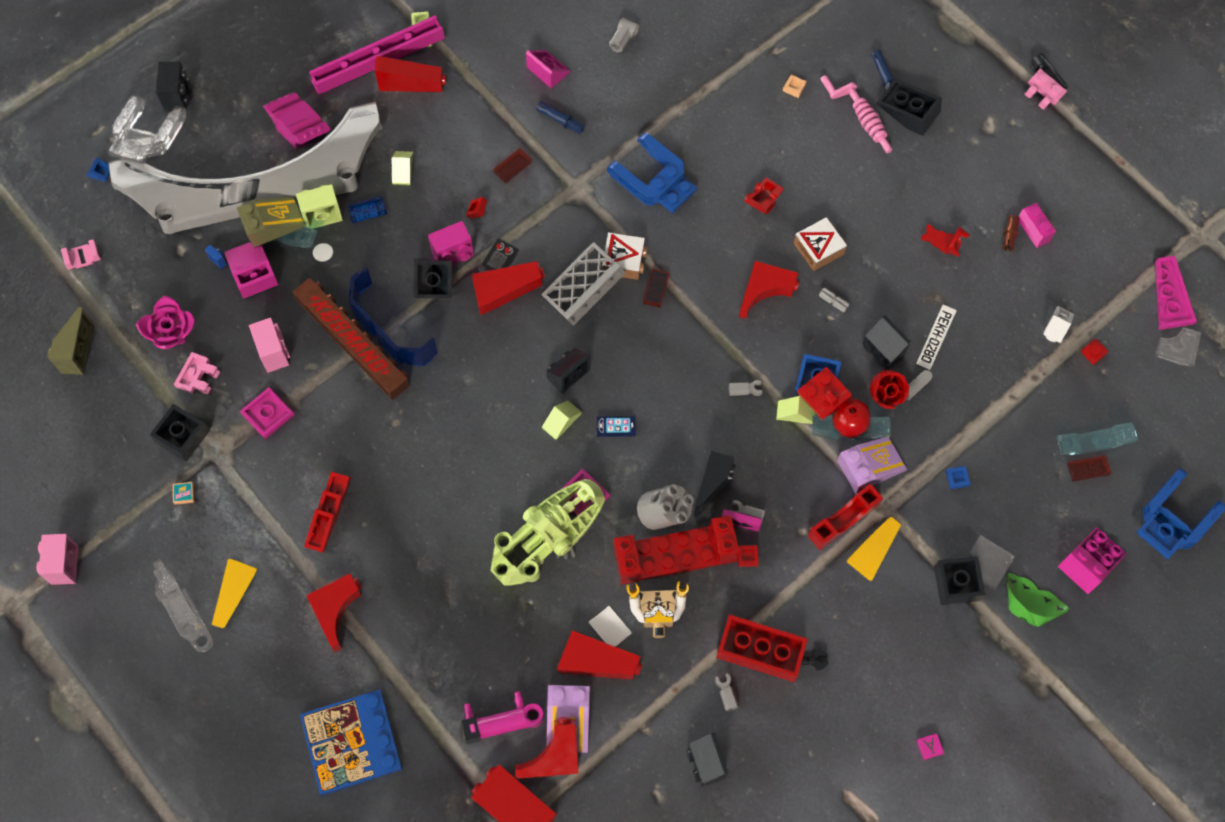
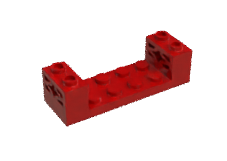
[613,515,740,585]

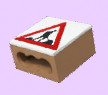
[794,217,847,271]
[602,233,647,280]

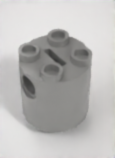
[637,484,694,530]

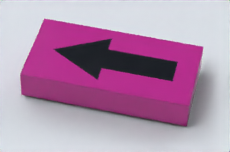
[722,509,762,532]

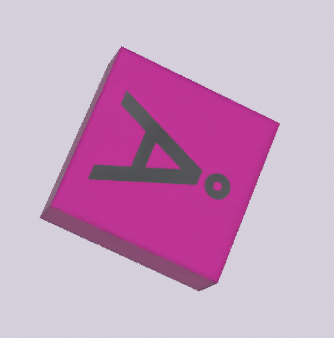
[916,734,944,761]

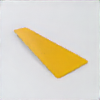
[847,517,901,581]
[212,559,257,628]

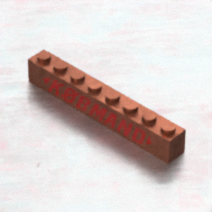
[293,278,409,400]

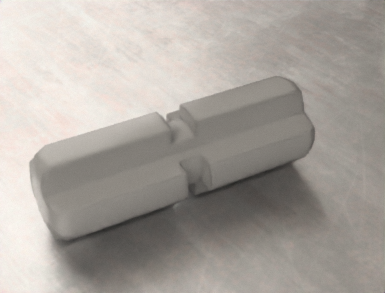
[819,287,849,312]

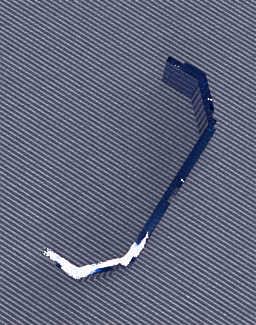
[348,267,438,366]

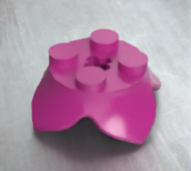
[136,296,195,349]

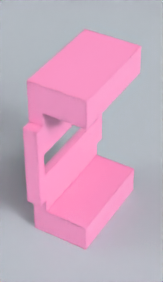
[61,239,101,270]

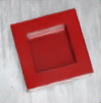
[466,197,488,219]
[1081,338,1109,365]
[738,545,758,567]

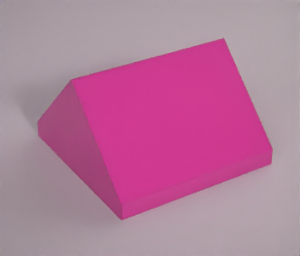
[526,50,570,88]

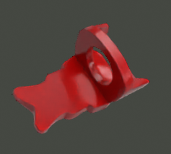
[921,224,970,257]

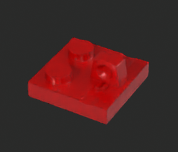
[797,367,852,421]

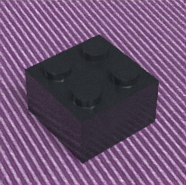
[156,61,191,112]
[150,404,210,462]
[934,556,985,605]

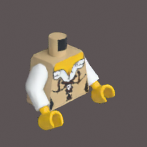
[626,581,689,638]

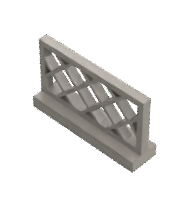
[541,242,625,326]

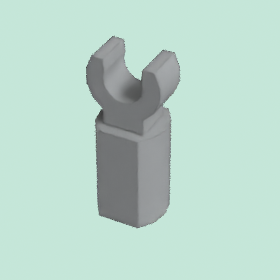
[729,380,762,396]
[730,500,765,523]
[715,673,739,712]

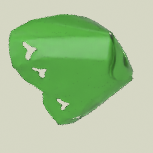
[1007,573,1070,627]

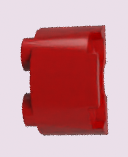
[744,178,784,214]

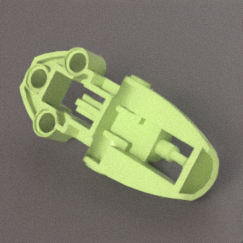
[491,479,605,586]

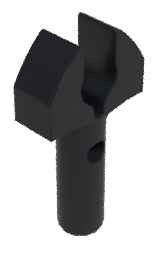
[800,649,829,671]

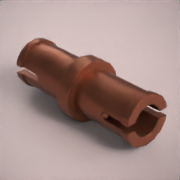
[1002,215,1020,252]

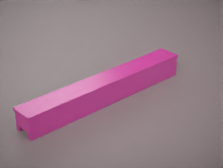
[309,16,445,95]

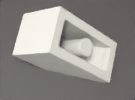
[1043,306,1074,343]

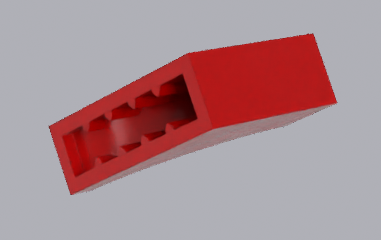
[739,261,800,319]
[306,573,362,652]
[515,716,579,779]

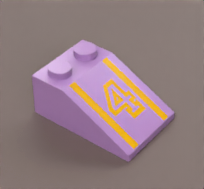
[837,437,907,494]
[547,685,590,753]

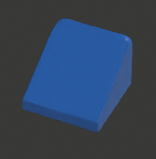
[86,157,110,181]

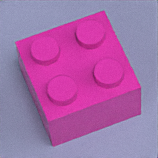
[428,221,474,266]

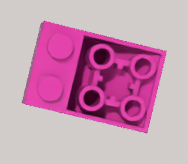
[224,242,278,299]
[1058,527,1126,594]

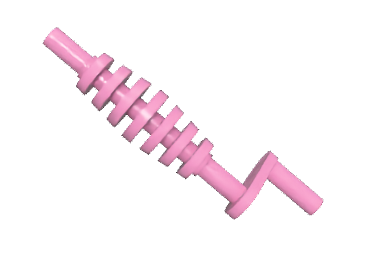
[821,75,893,153]

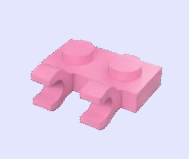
[1025,69,1067,110]
[174,352,220,395]

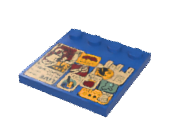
[300,689,402,796]

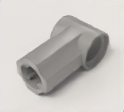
[609,17,639,53]

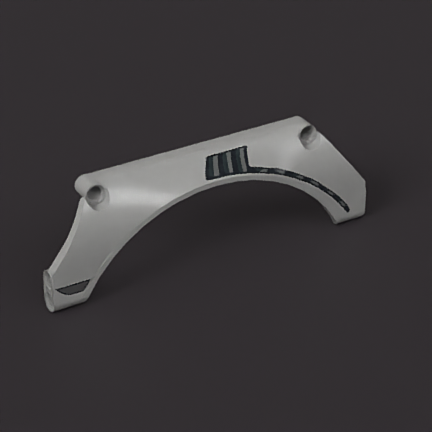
[109,102,382,234]

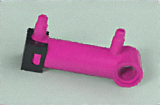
[461,691,544,744]

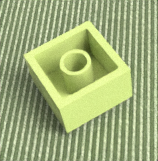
[296,184,343,230]

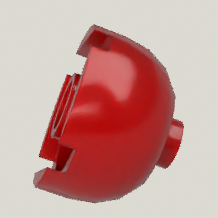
[869,370,909,409]
[832,398,871,438]

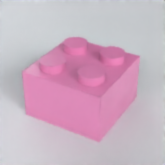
[249,318,290,373]
[37,534,79,585]

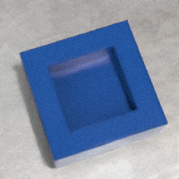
[205,245,227,269]
[945,466,970,490]

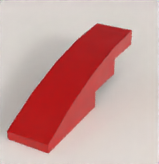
[304,472,351,553]

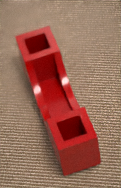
[808,483,883,551]

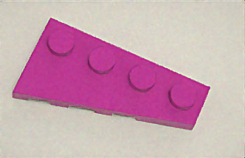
[1155,256,1197,330]

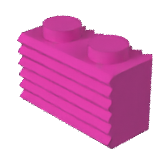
[1019,203,1056,248]

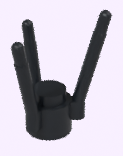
[1030,53,1068,94]

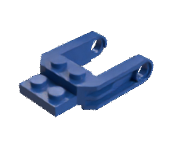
[607,132,697,214]
[1136,467,1225,559]

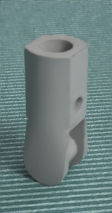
[906,370,932,400]

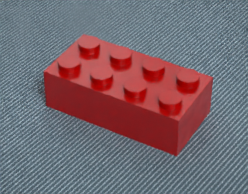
[716,614,808,683]

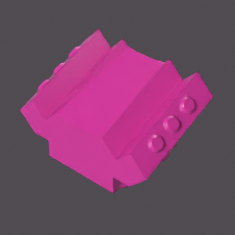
[263,93,331,150]

